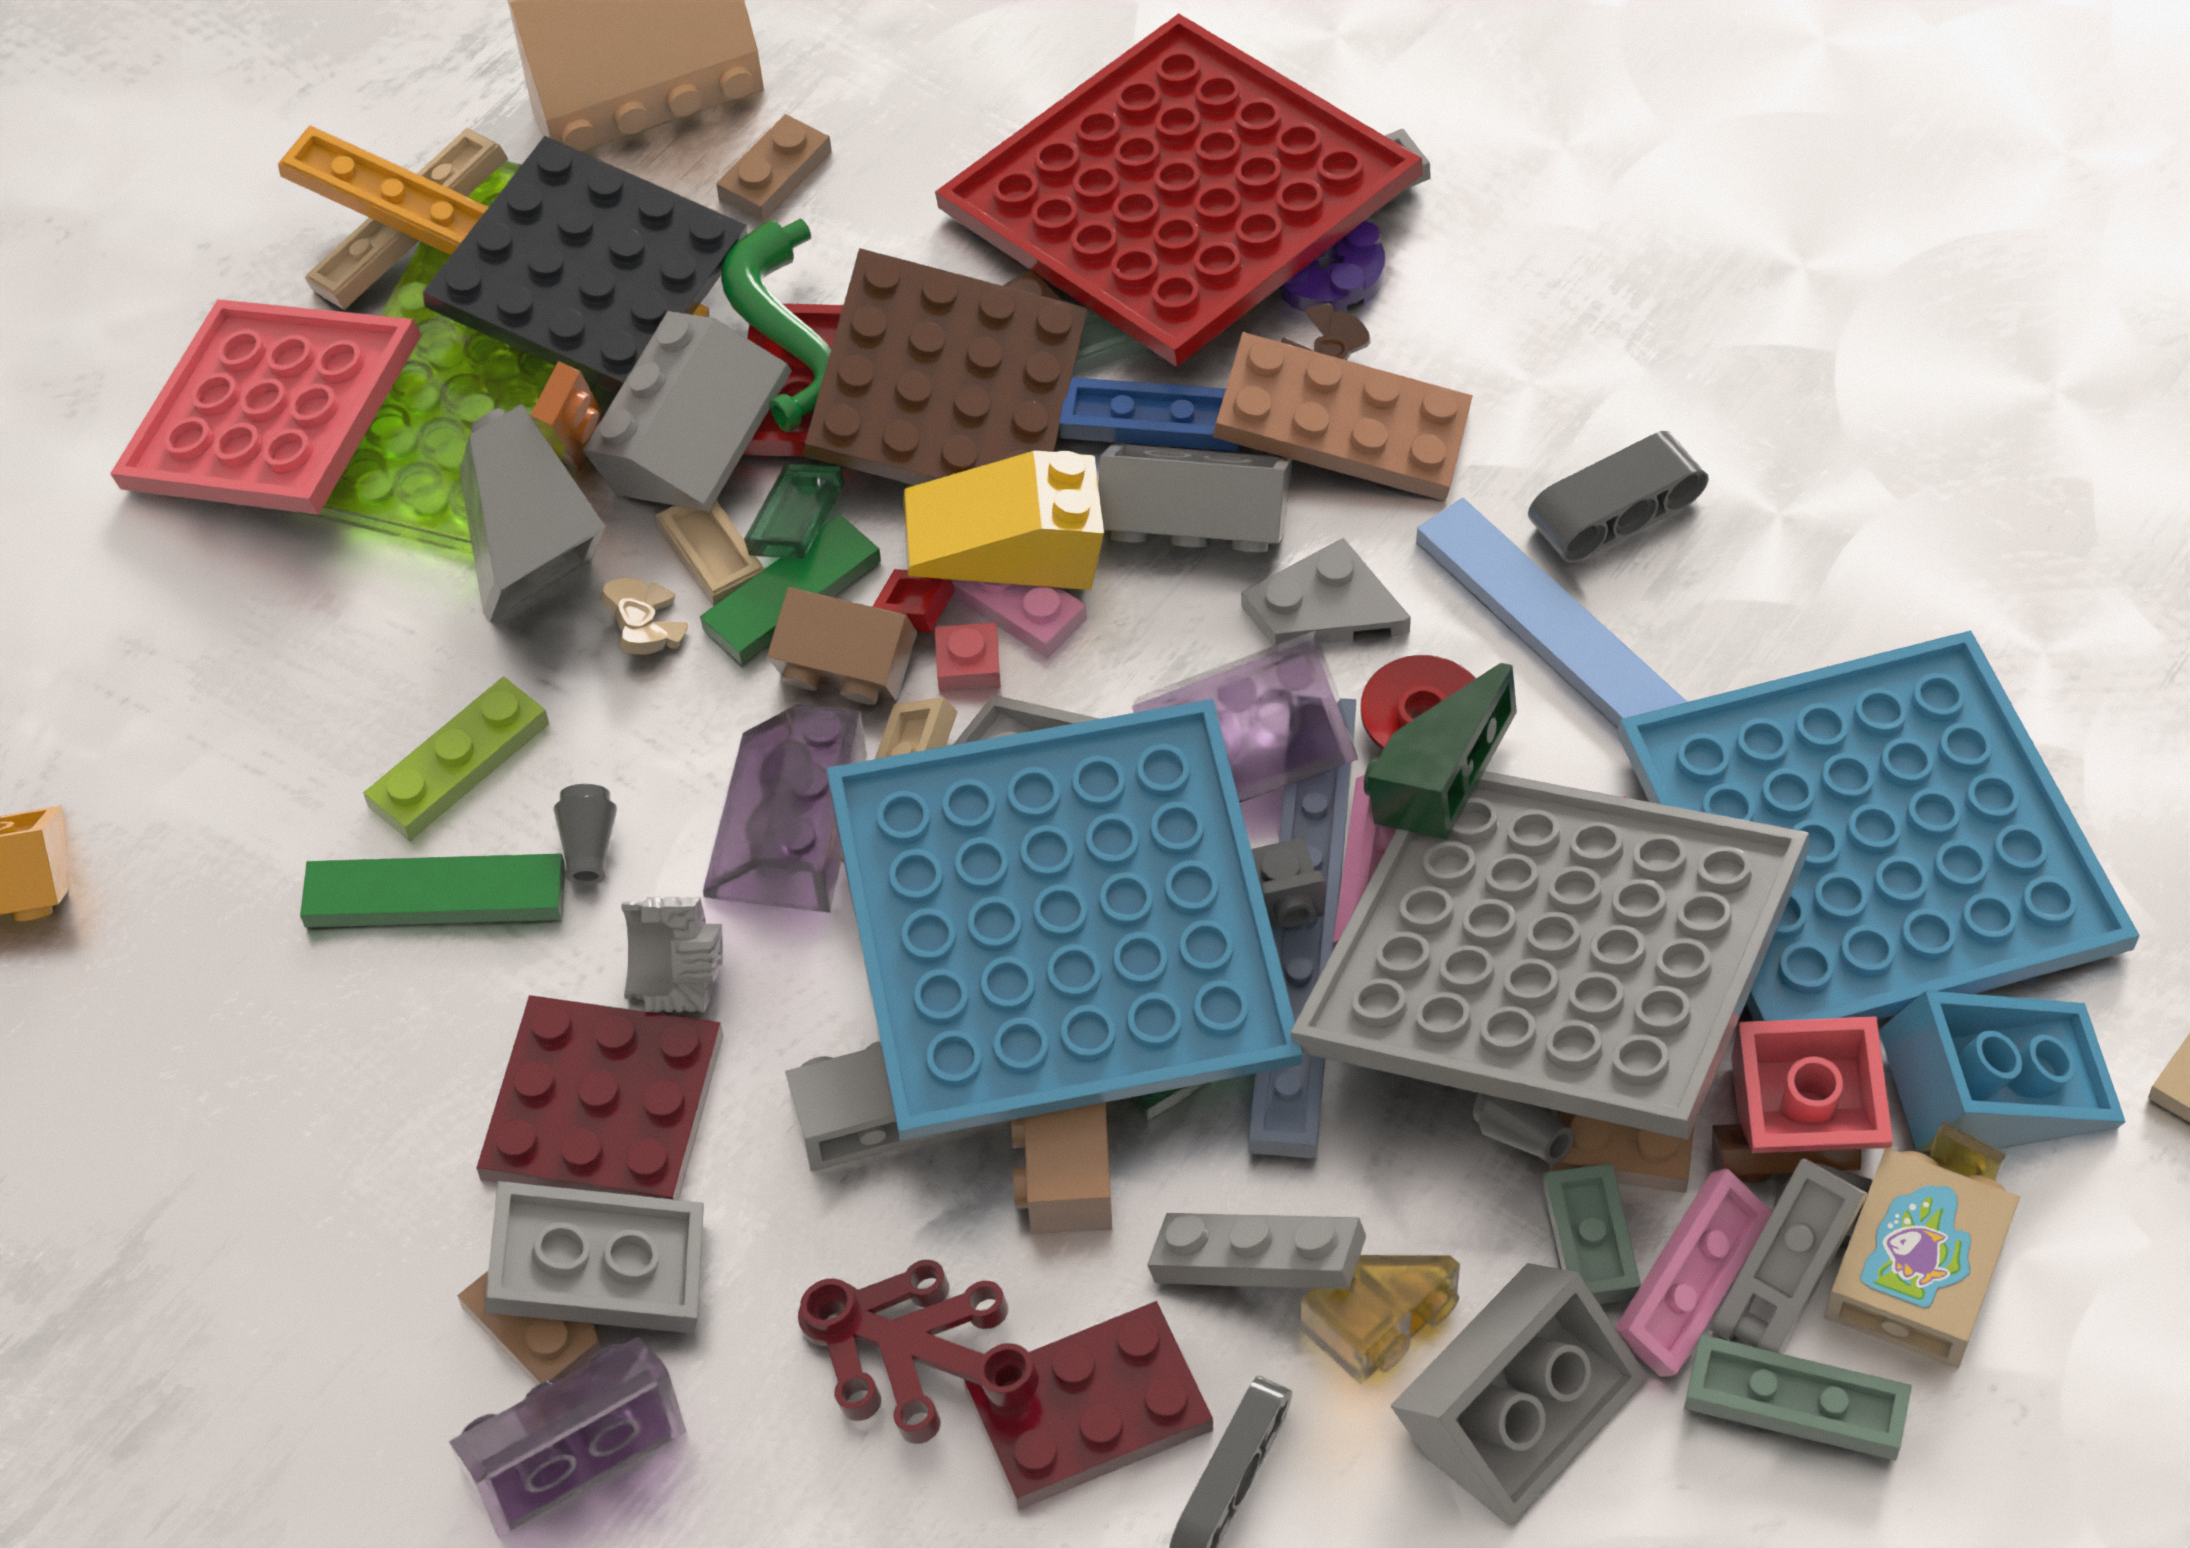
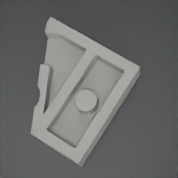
[1241,538,1411,648]

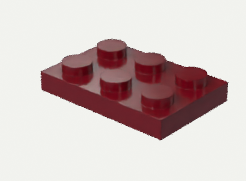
[963,1301,1213,1510]

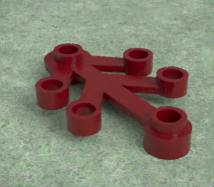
[798,1259,1039,1444]

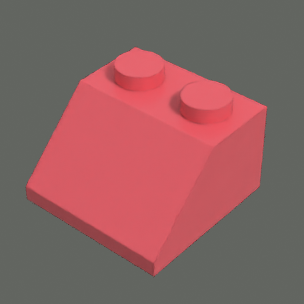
[1731,1017,1893,1153]

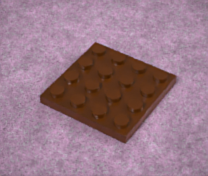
[803,248,1088,485]

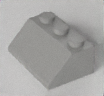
[583,311,792,512]
[1098,443,1292,552]
[1390,1263,1648,1524]

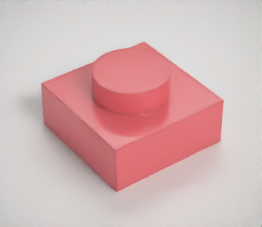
[935,622,1001,691]

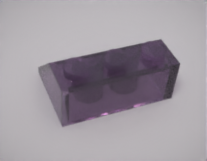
[1131,631,1358,803]
[703,704,867,913]
[449,1337,687,1538]

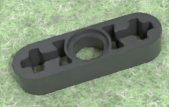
[1169,1375,1292,1548]

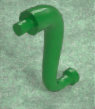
[721,219,831,432]

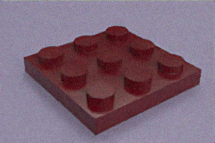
[476,995,724,1200]

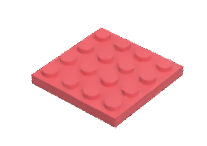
[110,299,422,515]

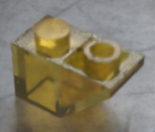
[1301,1255,1460,1385]

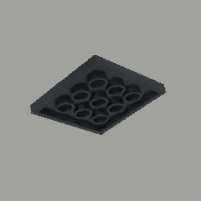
[423,136,747,394]

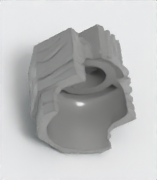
[621,896,723,1012]

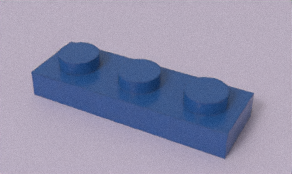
[1059,377,1239,452]

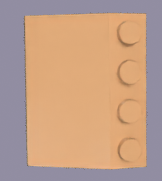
[507,0,764,152]

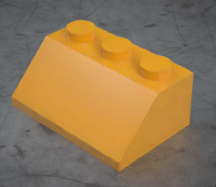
[0,805,68,921]

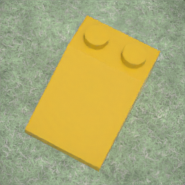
[903,451,1104,590]

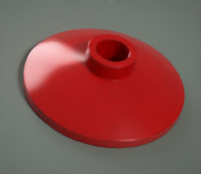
[1360,655,1476,750]

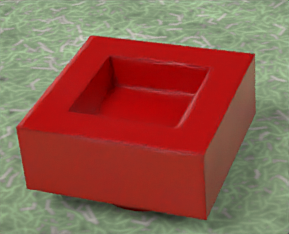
[872,569,955,633]

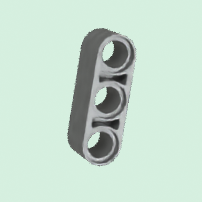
[1528,430,1709,563]

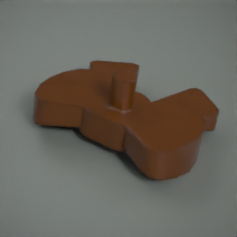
[1281,303,1371,360]

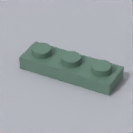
[1684,1334,1912,1461]

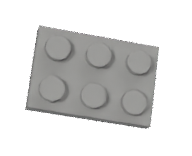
[484,1181,704,1334]

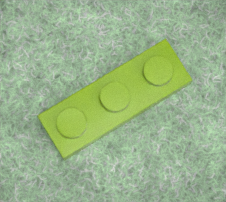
[363,676,549,841]

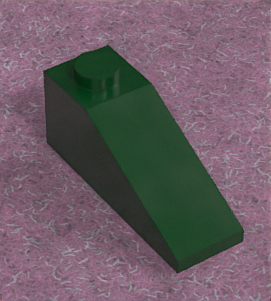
[1364,663,1517,840]

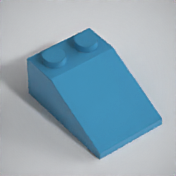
[1879,991,2126,1153]

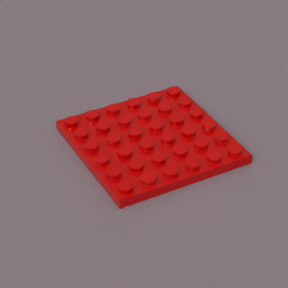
[935,13,1423,367]

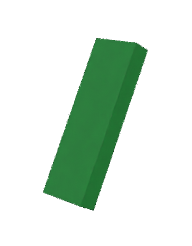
[700,514,881,665]

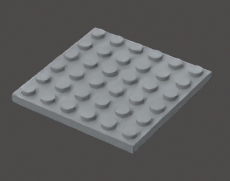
[1290,771,1809,1140]

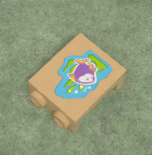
[1824,1147,2021,1368]

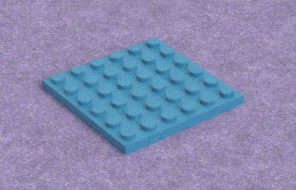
[1617,630,2140,1022]
[826,699,1303,1141]

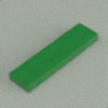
[300,853,565,927]

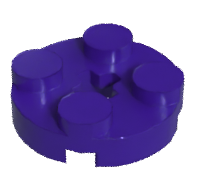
[1279,221,1385,313]

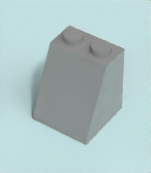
[459,404,606,622]

